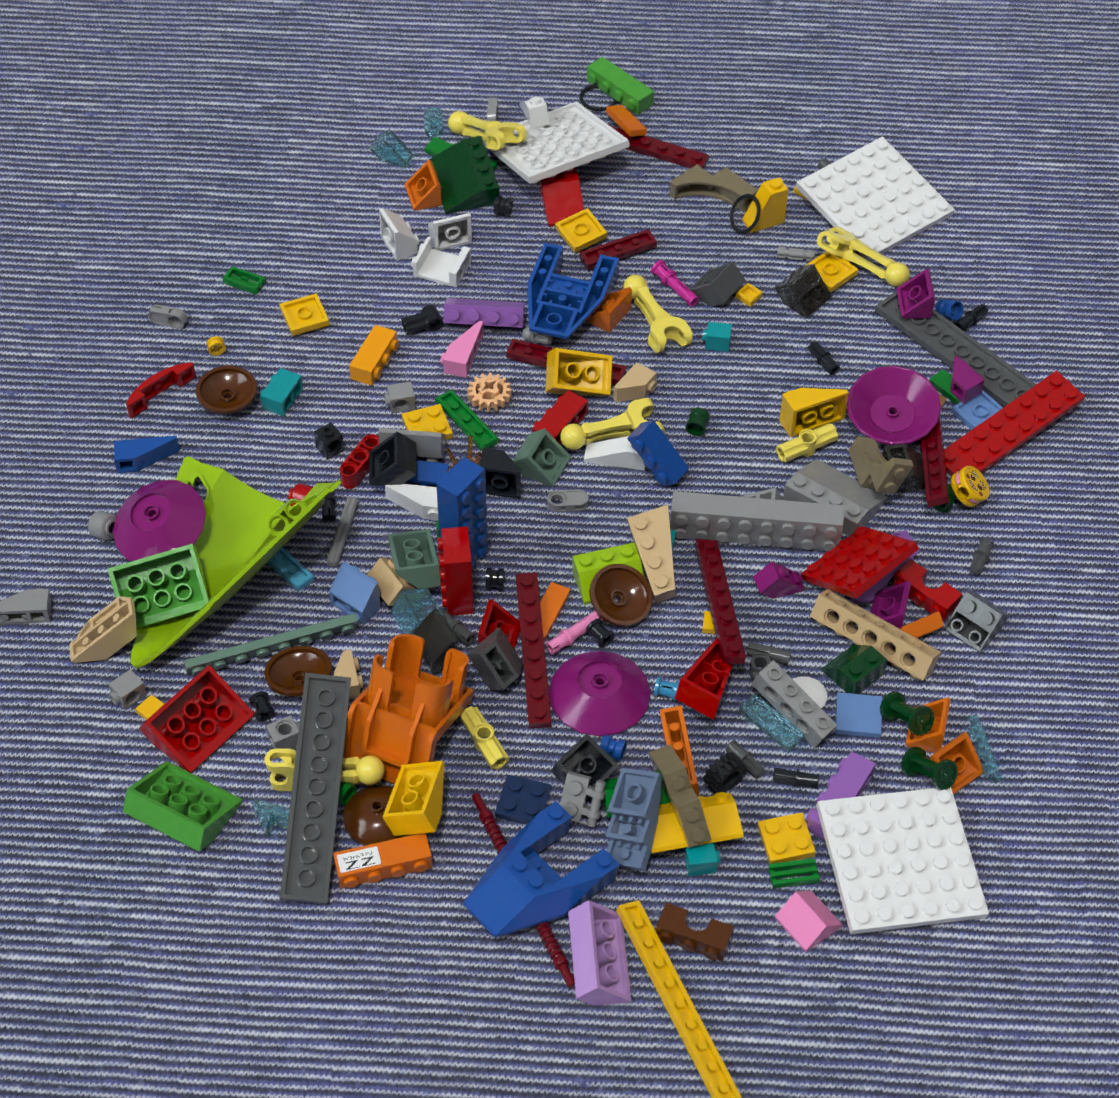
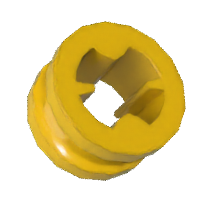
[206,336,226,356]

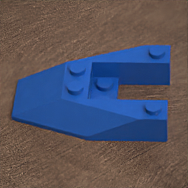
[528,242,619,340]
[463,801,620,938]

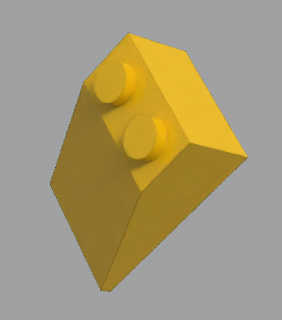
[545,348,612,396]
[779,388,849,438]
[383,761,445,836]

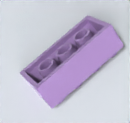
[568,900,631,1006]

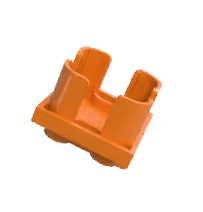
[343,634,474,784]

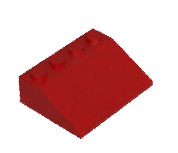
[138,665,255,773]

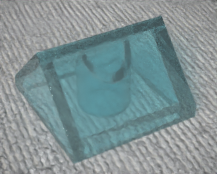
[391,589,447,637]

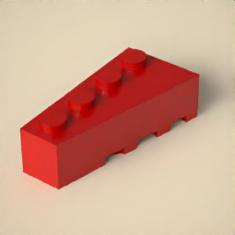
[675,638,733,720]

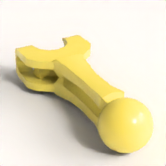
[448,111,526,150]
[817,226,910,287]
[623,275,693,353]
[560,398,665,450]
[264,748,385,791]

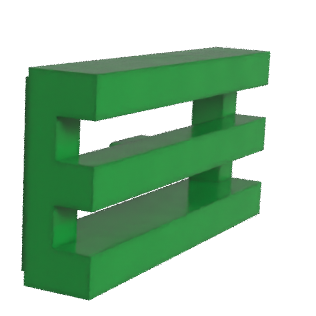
[222,266,266,295]
[768,858,820,889]

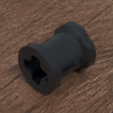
[586,619,614,648]
[249,691,275,722]

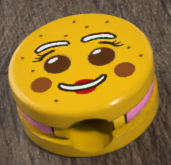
[951,466,990,507]

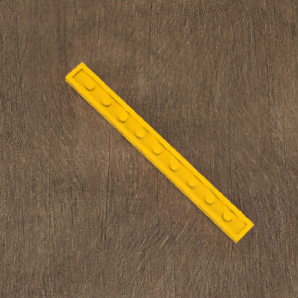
[616,900,742,1098]

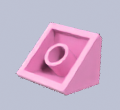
[775,891,843,952]

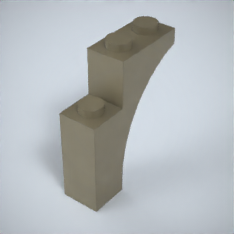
[670,165,758,212]
[848,436,914,494]
[649,745,711,848]

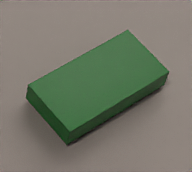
[929,369,961,405]

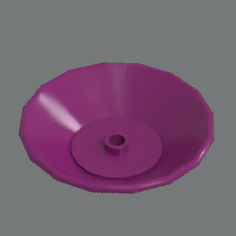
[847,366,941,445]
[113,480,206,562]
[549,651,651,737]

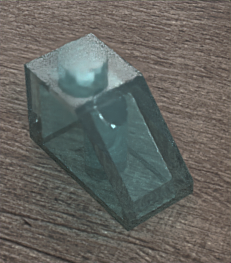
[369,129,415,168]

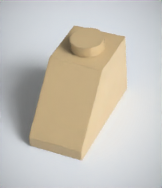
[614,362,658,402]

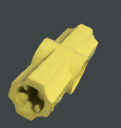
[776,424,838,462]
[460,706,509,770]

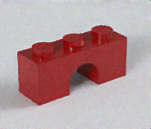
[892,559,962,622]

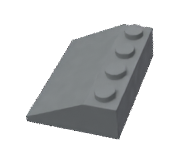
[783,459,888,536]

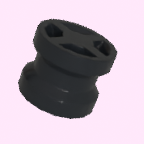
[493,195,513,216]
[485,567,505,590]

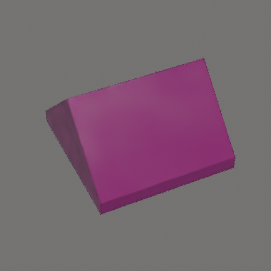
[896,268,935,319]
[870,581,911,629]

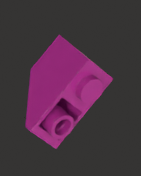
[950,356,984,404]
[753,561,805,599]

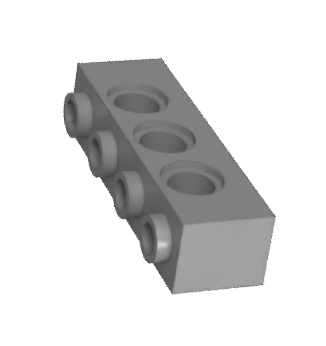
[751,660,837,748]

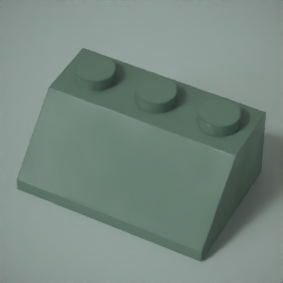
[387,529,441,589]

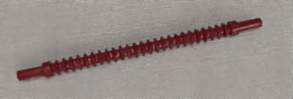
[471,793,575,989]

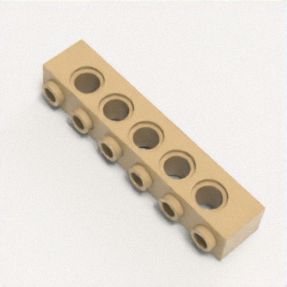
[810,589,941,680]

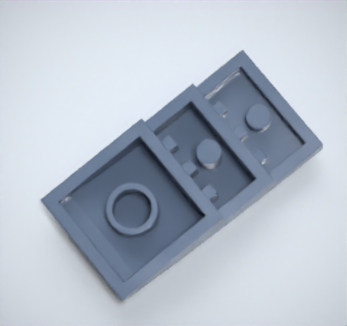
[605,768,662,872]

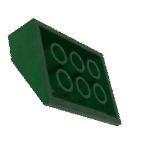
[429,136,500,214]

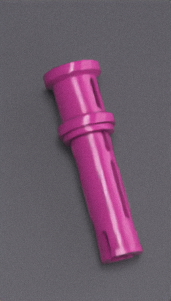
[651,260,699,307]

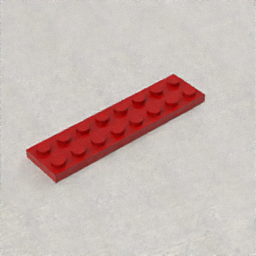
[944,370,1085,477]

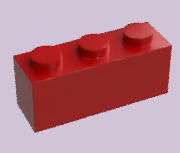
[532,390,588,444]

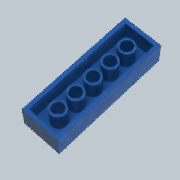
[436,457,488,568]

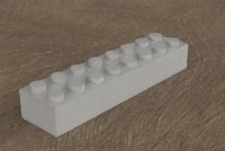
[670,491,844,551]

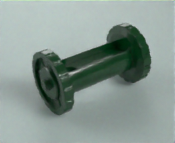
[880,691,934,735]
[901,746,958,790]

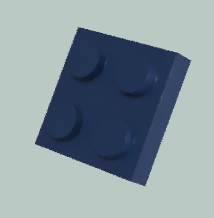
[495,774,552,825]

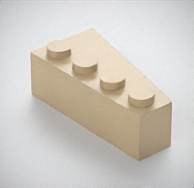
[627,505,676,603]

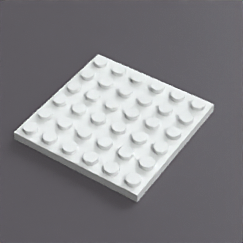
[483,102,630,184]
[796,136,955,261]
[816,787,989,934]

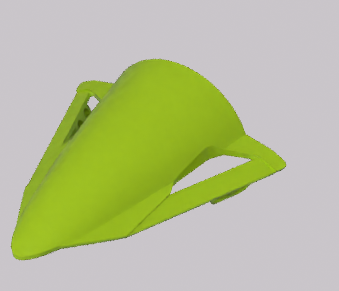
[130,456,342,668]

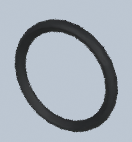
[579,84,617,111]
[730,194,761,234]

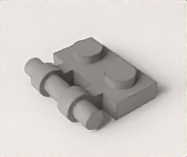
[560,771,605,827]

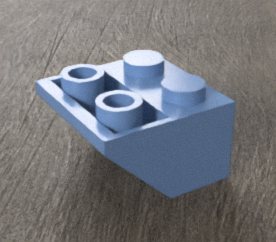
[329,562,381,625]

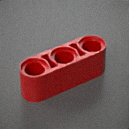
[339,434,379,489]

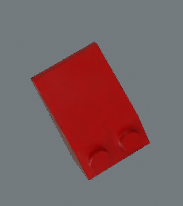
[539,167,584,227]

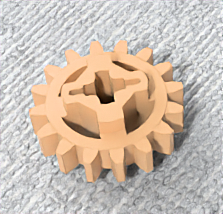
[467,373,511,412]

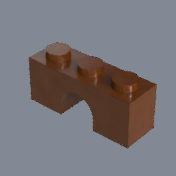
[656,902,734,962]

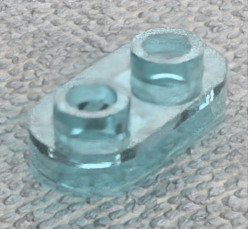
[424,107,443,138]

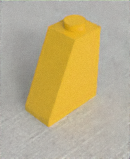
[742,177,788,233]

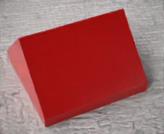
[478,599,520,649]

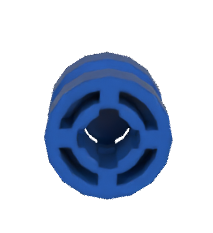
[935,298,963,320]
[600,734,627,762]

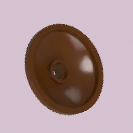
[196,366,257,414]
[589,564,653,627]
[264,646,332,697]
[343,785,405,846]

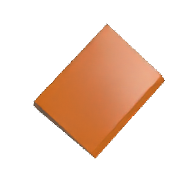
[404,160,442,211]
[586,287,632,333]
[905,697,951,753]
[930,732,985,794]

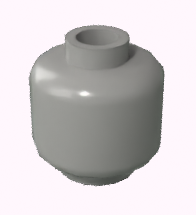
[88,511,116,540]

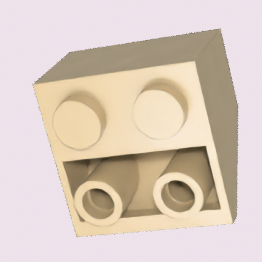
[367,557,431,608]

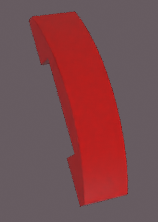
[126,362,196,419]

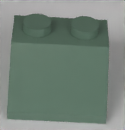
[513,428,571,487]

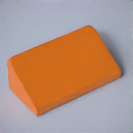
[901,612,944,638]

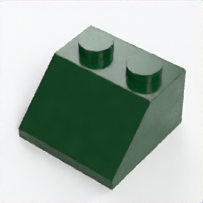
[821,645,887,694]

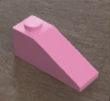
[441,321,484,378]

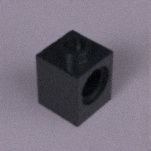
[314,422,344,460]

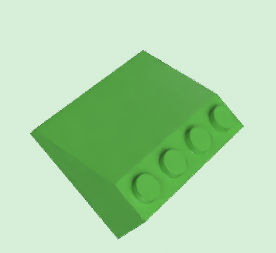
[108,544,209,629]
[122,761,243,852]

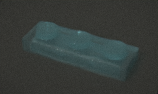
[739,694,805,752]
[968,714,1003,784]

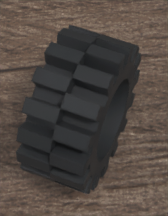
[703,752,747,794]

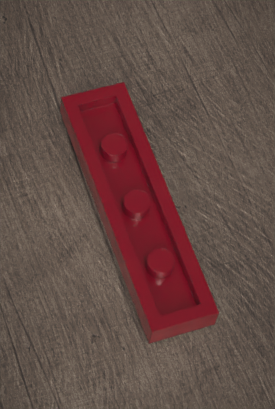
[580,229,657,270]

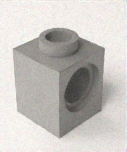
[384,381,416,413]
[108,669,146,710]
[266,715,299,749]

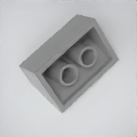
[378,428,446,462]

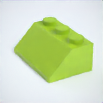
[572,542,644,605]

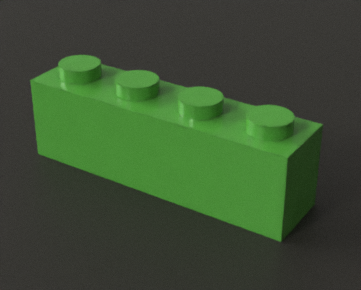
[587,57,654,115]

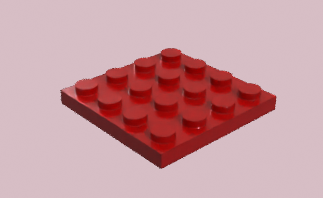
[801,526,919,599]

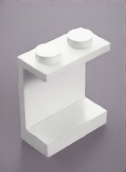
[411,237,471,288]

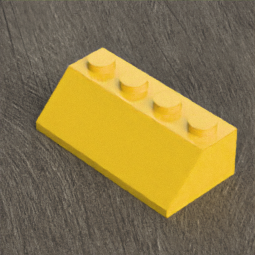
[651,792,744,853]

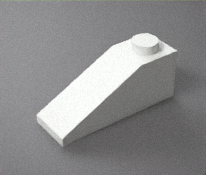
[520,97,550,129]
[584,436,646,471]
[385,484,438,521]

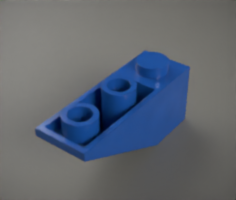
[114,436,179,473]

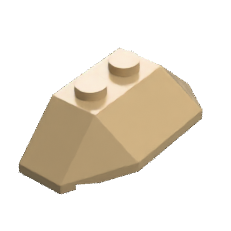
[69,596,137,663]

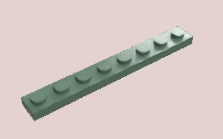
[184,613,358,676]

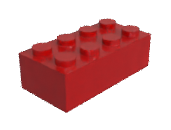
[437,526,474,616]

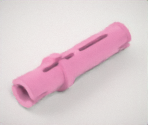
[545,610,604,655]

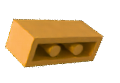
[349,325,399,386]

